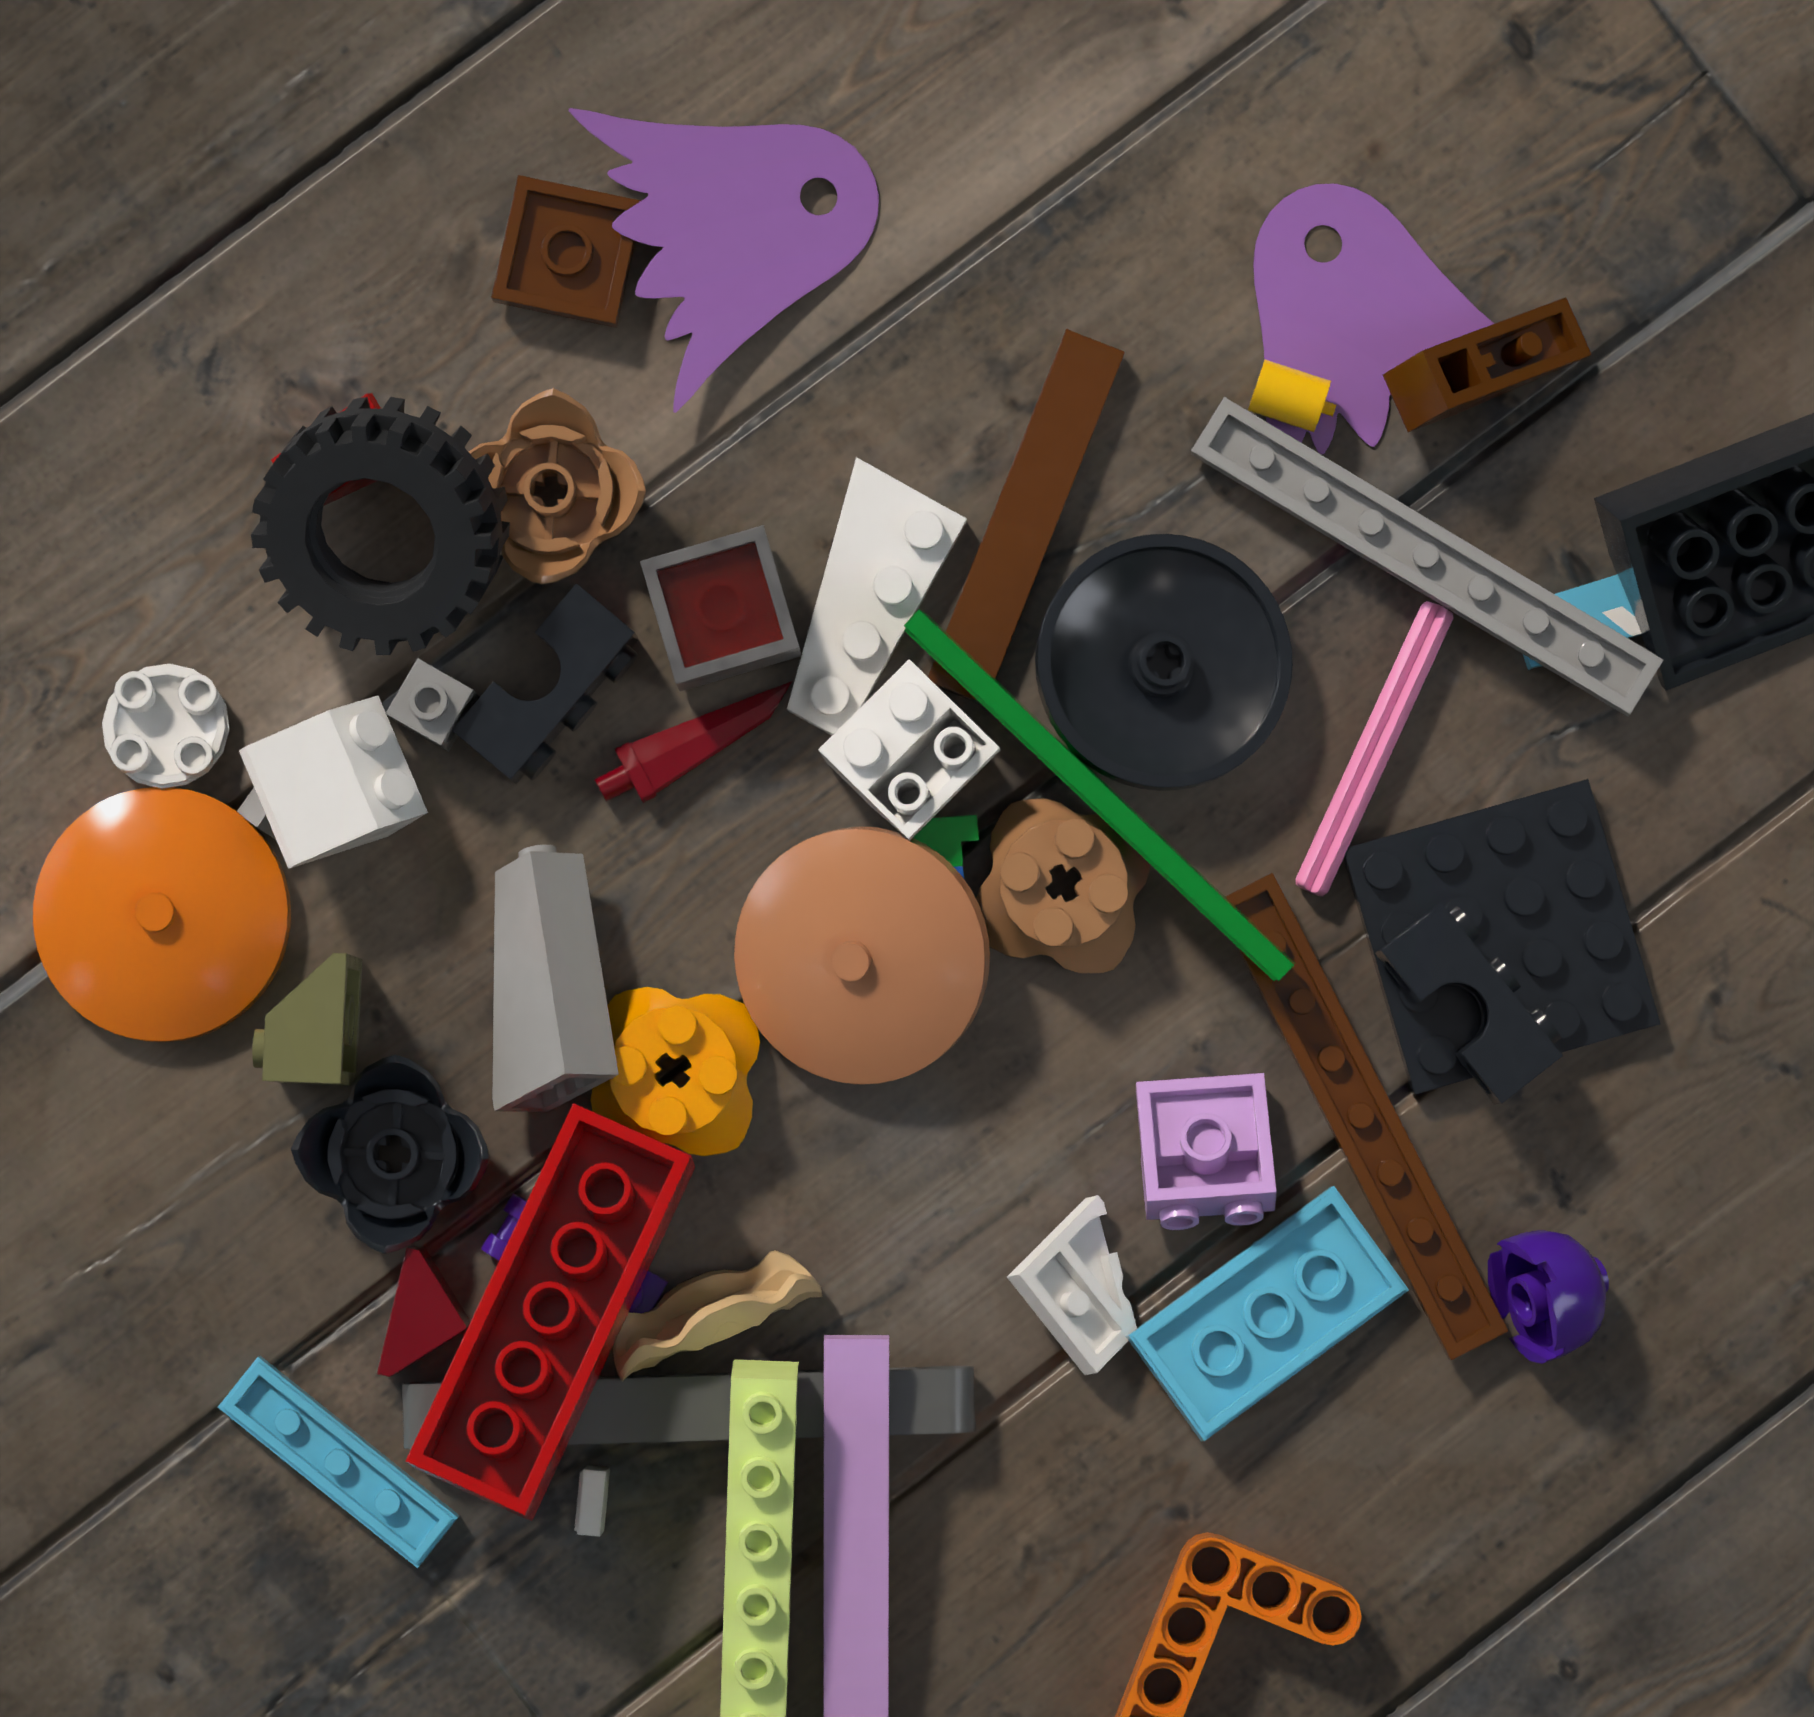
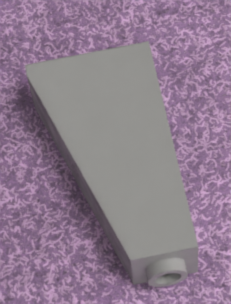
[492,845,619,1112]

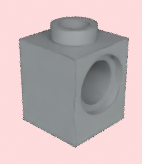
[385,658,480,752]

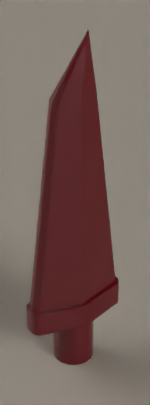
[594,681,793,803]

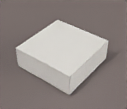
[574,1465,610,1537]

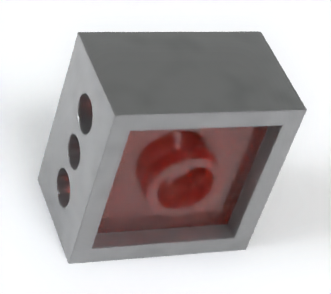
[640,525,802,692]

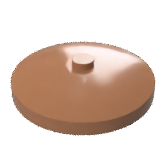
[734,827,990,1084]

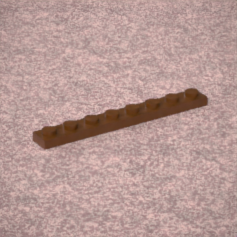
[1225,873,1508,1360]

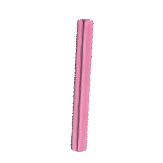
[1295,601,1453,896]

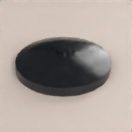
[1035,534,1293,791]

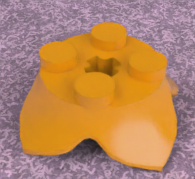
[591,987,760,1156]

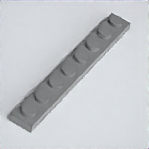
[1191,397,1663,717]

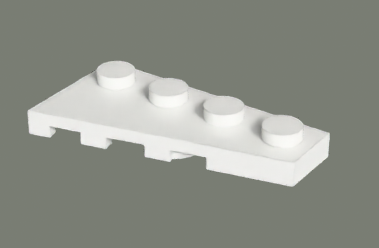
[787,457,967,735]

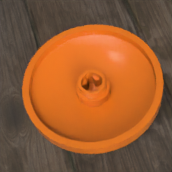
[33,787,291,1042]

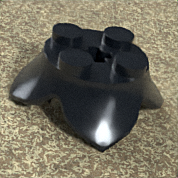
[291,1055,490,1254]

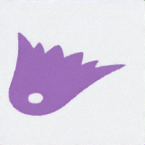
[569,108,879,413]
[1253,184,1494,498]

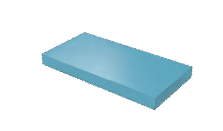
[1126,1186,1409,1441]

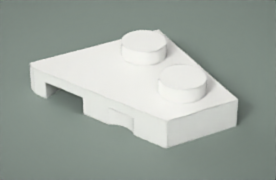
[1007,1195,1137,1375]

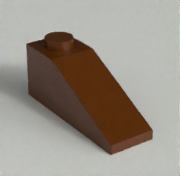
[1382,297,1592,432]

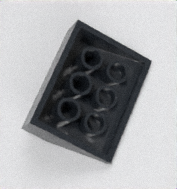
[1594,413,1814,691]

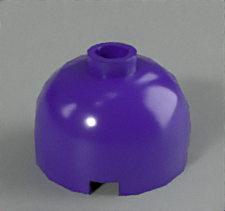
[1487,1230,1609,1364]

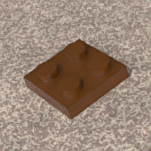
[491,175,641,328]

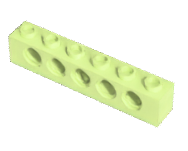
[720,1360,799,1717]

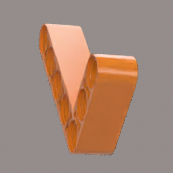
[1115,1532,1361,1717]

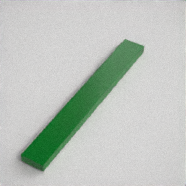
[903,609,1296,981]

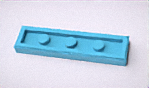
[218,1356,460,1568]

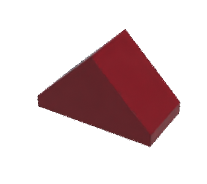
[377,1246,471,1377]

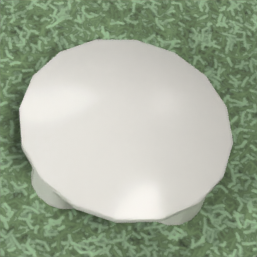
[102,664,230,789]

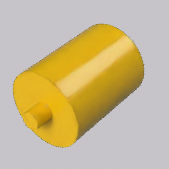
[1248,359,1337,432]

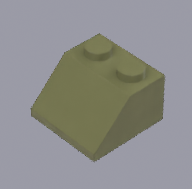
[252,953,362,1086]

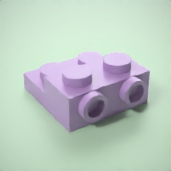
[1136,1073,1276,1230]

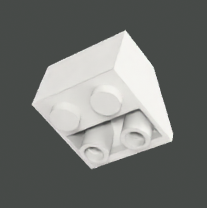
[818,659,1001,840]

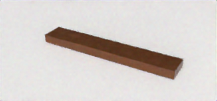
[928,329,1125,705]

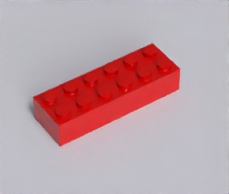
[406,1103,695,1521]

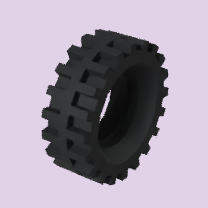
[251,397,510,655]

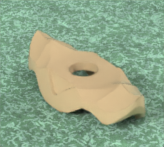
[613,1250,822,1381]

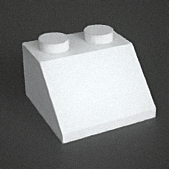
[239,695,428,869]

